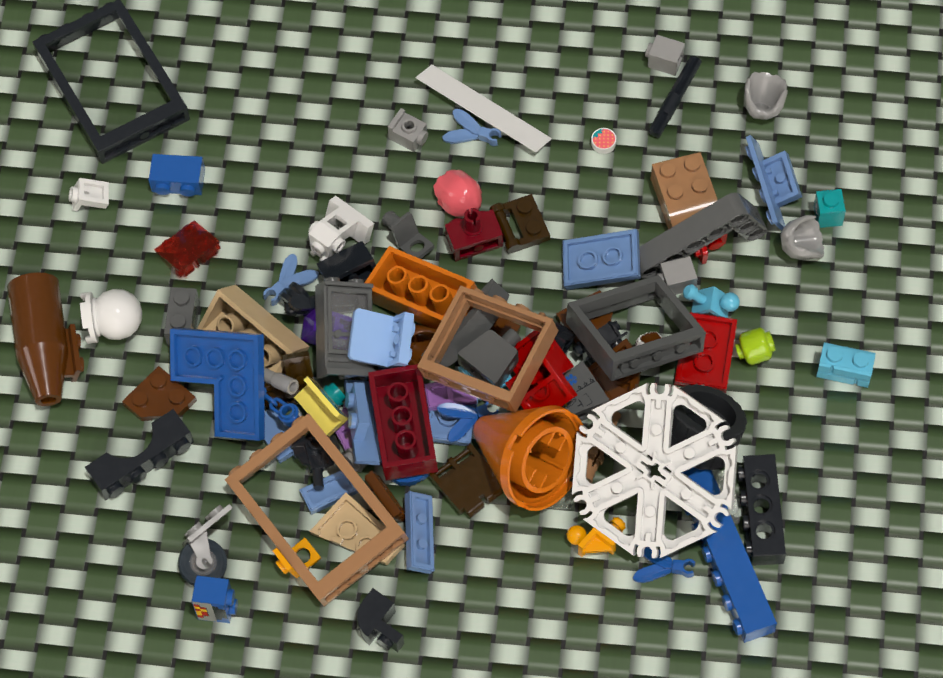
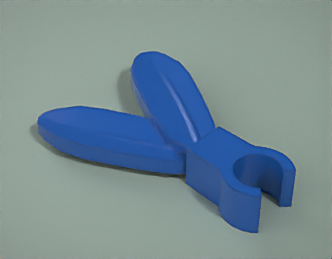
[437,402,499,442]
[633,545,695,583]

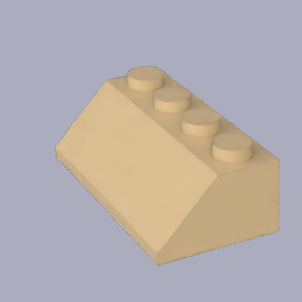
[197,285,310,375]

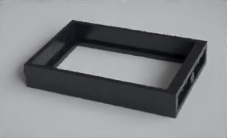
[32,0,190,164]

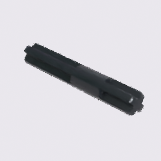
[648,55,702,138]

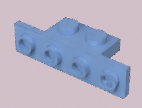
[745,135,802,231]
[344,380,381,465]

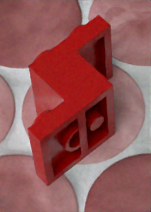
[505,330,577,410]

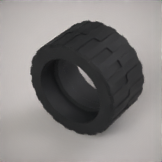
[671,384,747,470]

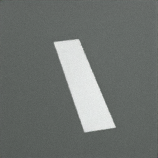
[415,65,552,152]

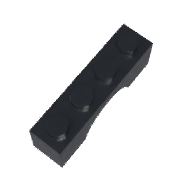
[85,409,194,501]

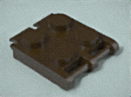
[428,443,504,517]

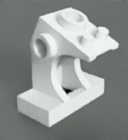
[308,196,374,261]

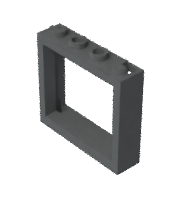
[566,275,706,381]

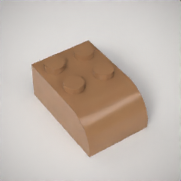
[651,152,717,230]

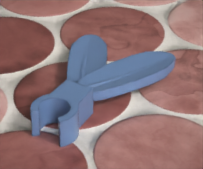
[442,109,502,146]
[263,254,319,306]

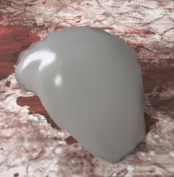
[744,72,788,120]
[780,215,824,260]

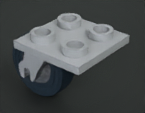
[178,504,232,586]

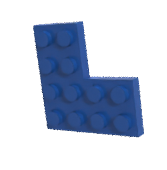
[170,328,265,441]

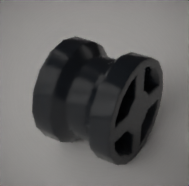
[278,282,310,306]

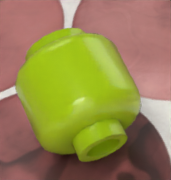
[735,327,776,365]

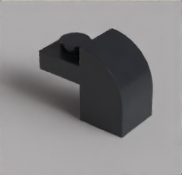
[357,588,404,652]

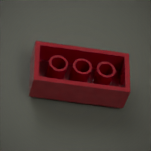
[368,364,438,481]

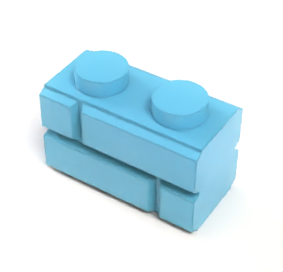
[816,342,876,388]

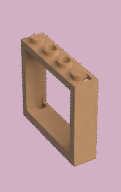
[417,285,558,413]

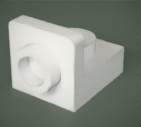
[69,178,109,211]

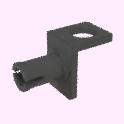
[382,211,434,259]

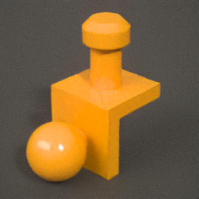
[567,517,626,557]

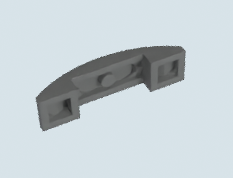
[421,279,510,367]

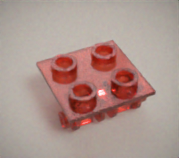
[154,220,221,278]

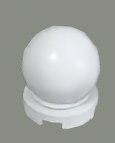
[80,289,142,344]

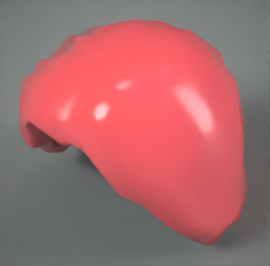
[433,170,482,218]

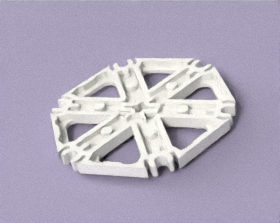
[572,383,738,558]

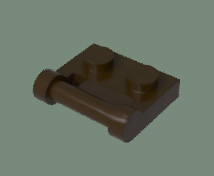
[489,194,550,253]

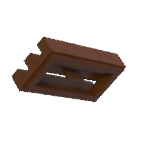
[365,471,405,523]

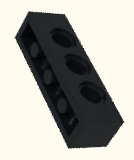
[737,454,786,566]

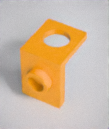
[272,538,321,578]

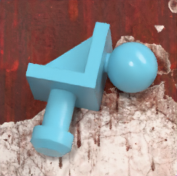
[683,284,740,318]

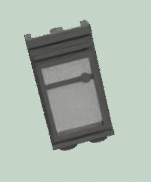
[315,277,375,381]

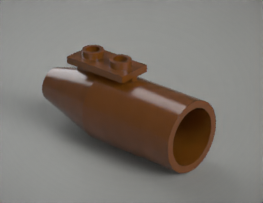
[7,272,84,406]

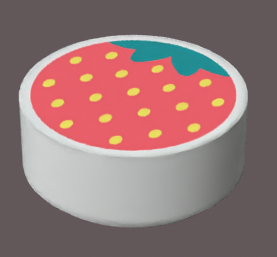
[591,128,616,154]

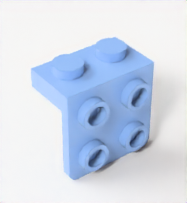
[348,308,415,369]

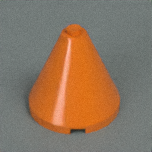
[473,405,586,511]

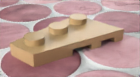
[309,493,405,565]

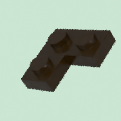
[264,351,314,410]

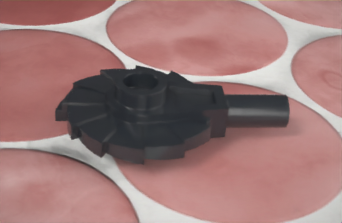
[291,431,340,491]

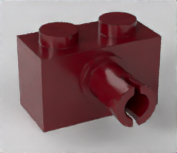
[445,208,503,262]

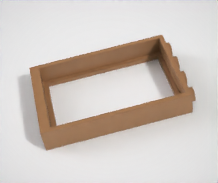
[224,413,409,607]

